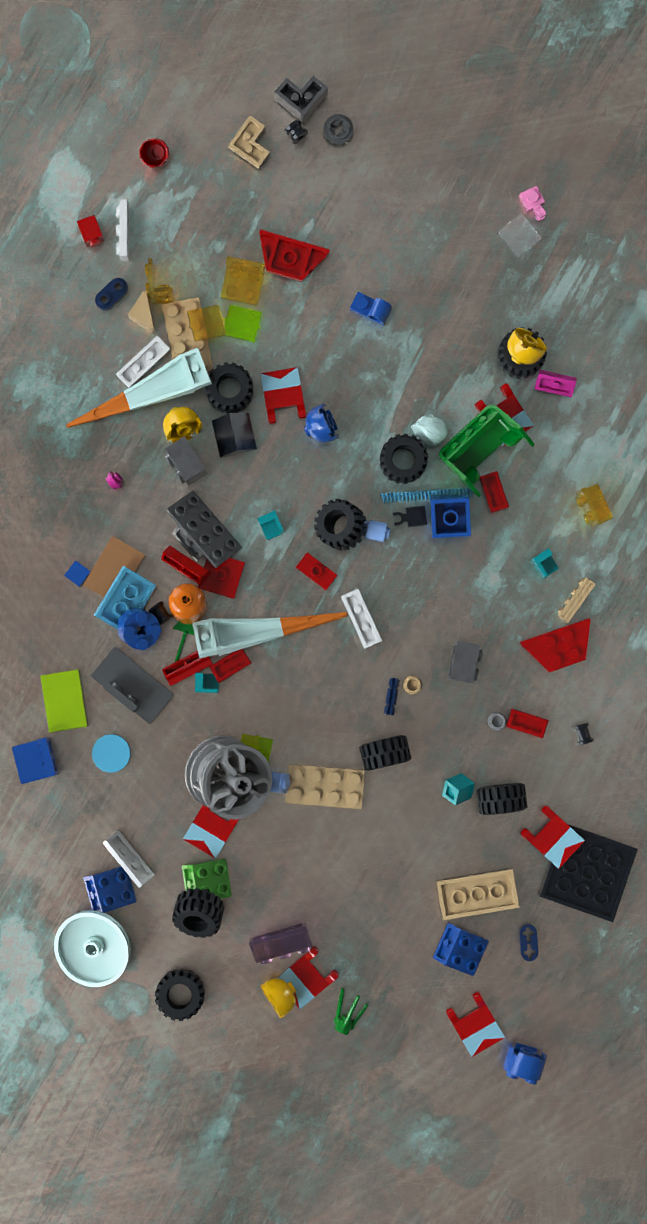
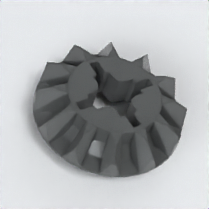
[323,114,354,145]

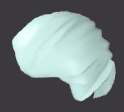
[411,414,448,446]

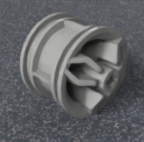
[185,736,272,819]

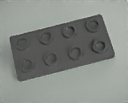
[166,491,242,568]
[91,647,173,724]

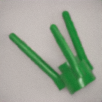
[333,988,368,1035]

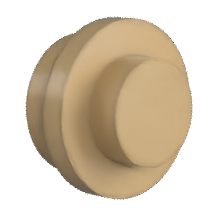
[403,675,422,695]

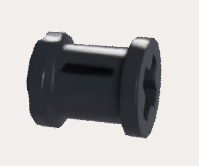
[148,601,173,626]
[572,723,594,746]

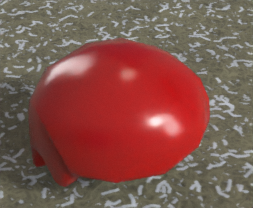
[139,138,170,168]

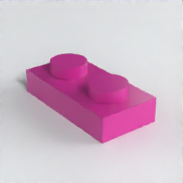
[535,370,577,398]

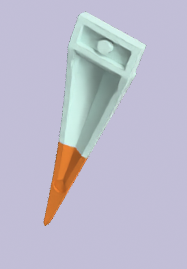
[66,348,212,428]
[192,612,348,658]

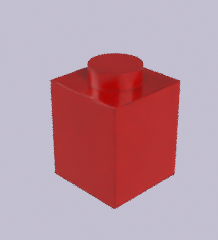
[77,215,104,247]

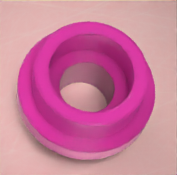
[106,471,123,490]

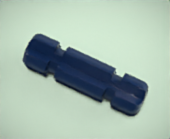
[384,678,400,715]

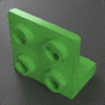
[181,859,232,899]

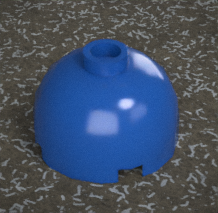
[304,403,339,443]

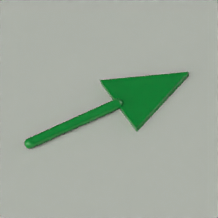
[172,622,195,662]

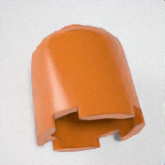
[168,584,207,624]

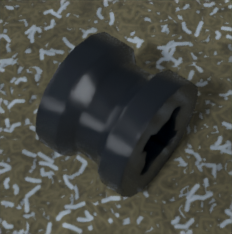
[284,119,308,144]

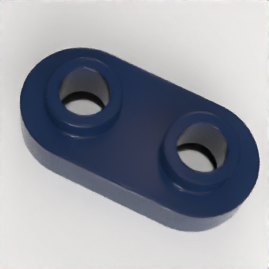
[95,278,128,311]

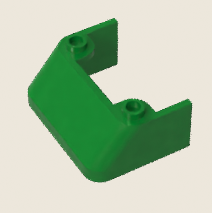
[439,405,535,498]

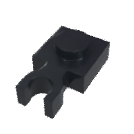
[393,506,427,527]

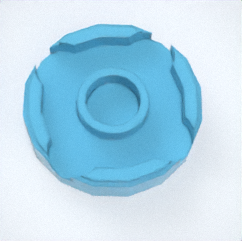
[92,734,131,773]

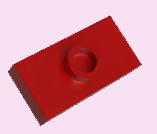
[479,471,509,513]
[296,552,338,590]
[209,649,252,683]
[506,709,549,738]

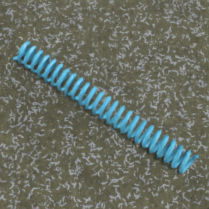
[380,487,473,503]

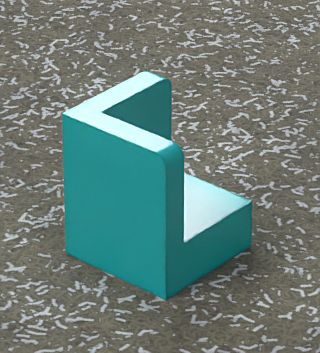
[257,510,284,540]
[531,548,559,579]
[195,673,219,693]
[442,773,475,806]

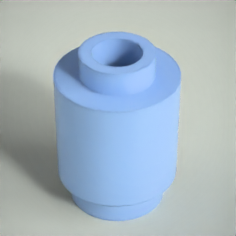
[364,520,390,542]

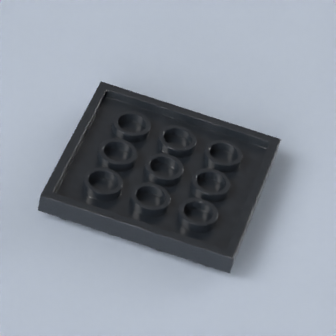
[539,824,638,922]

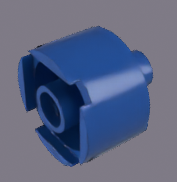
[117,608,161,650]
[503,1043,547,1084]

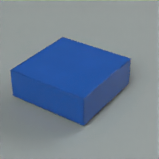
[64,560,91,587]

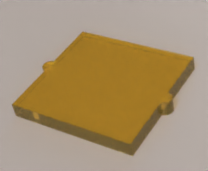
[187,305,227,342]

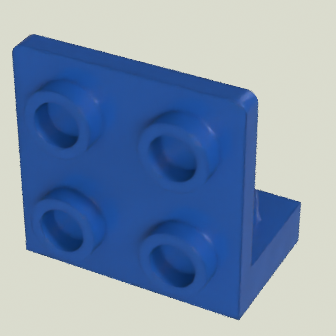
[12,737,59,784]
[83,867,136,913]
[433,922,489,976]

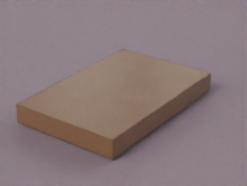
[83,536,146,597]

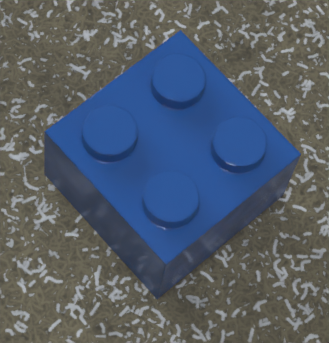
[430,494,471,538]

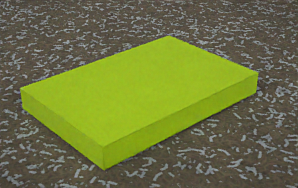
[40,669,88,733]

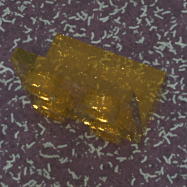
[221,256,265,306]
[145,258,175,305]
[575,483,613,528]

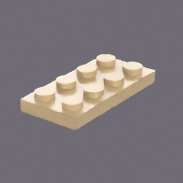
[162,297,213,373]
[285,764,365,809]
[436,869,519,920]

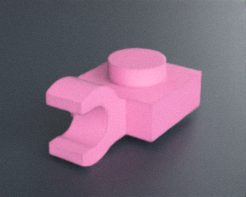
[519,186,546,222]

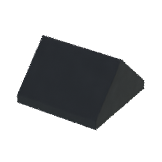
[212,412,257,458]

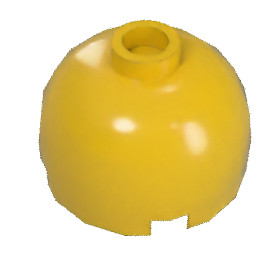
[507,327,547,365]
[163,407,202,443]
[260,978,296,1018]

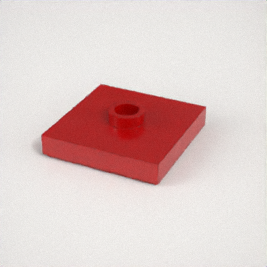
[198,558,245,599]

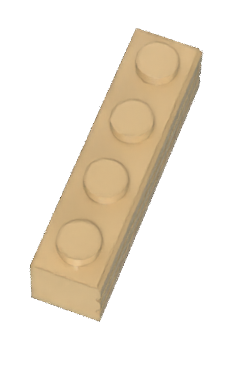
[557,577,596,623]

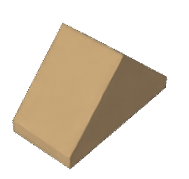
[128,292,155,333]

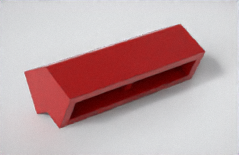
[161,545,211,585]
[162,651,213,686]

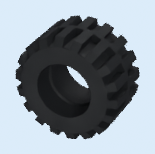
[497,327,547,379]
[205,362,254,413]
[379,434,428,484]
[314,499,367,551]
[359,735,412,771]
[476,783,528,815]
[172,888,225,938]
[155,969,205,1021]

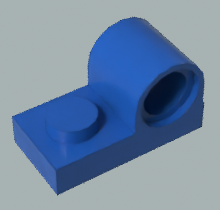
[350,292,392,326]

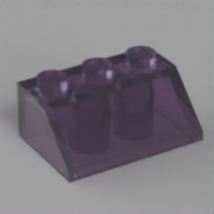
[249,922,312,965]

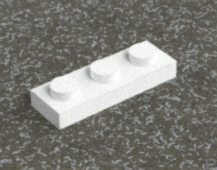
[116,200,129,261]
[116,336,171,388]
[341,589,382,649]
[103,830,155,888]

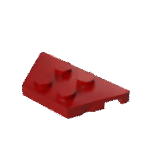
[259,229,330,282]
[519,618,591,673]

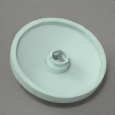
[54,910,131,987]

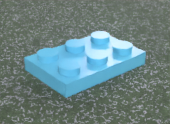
[94,566,157,629]

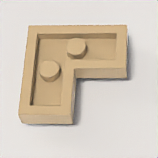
[228,116,270,169]

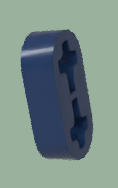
[519,923,538,961]

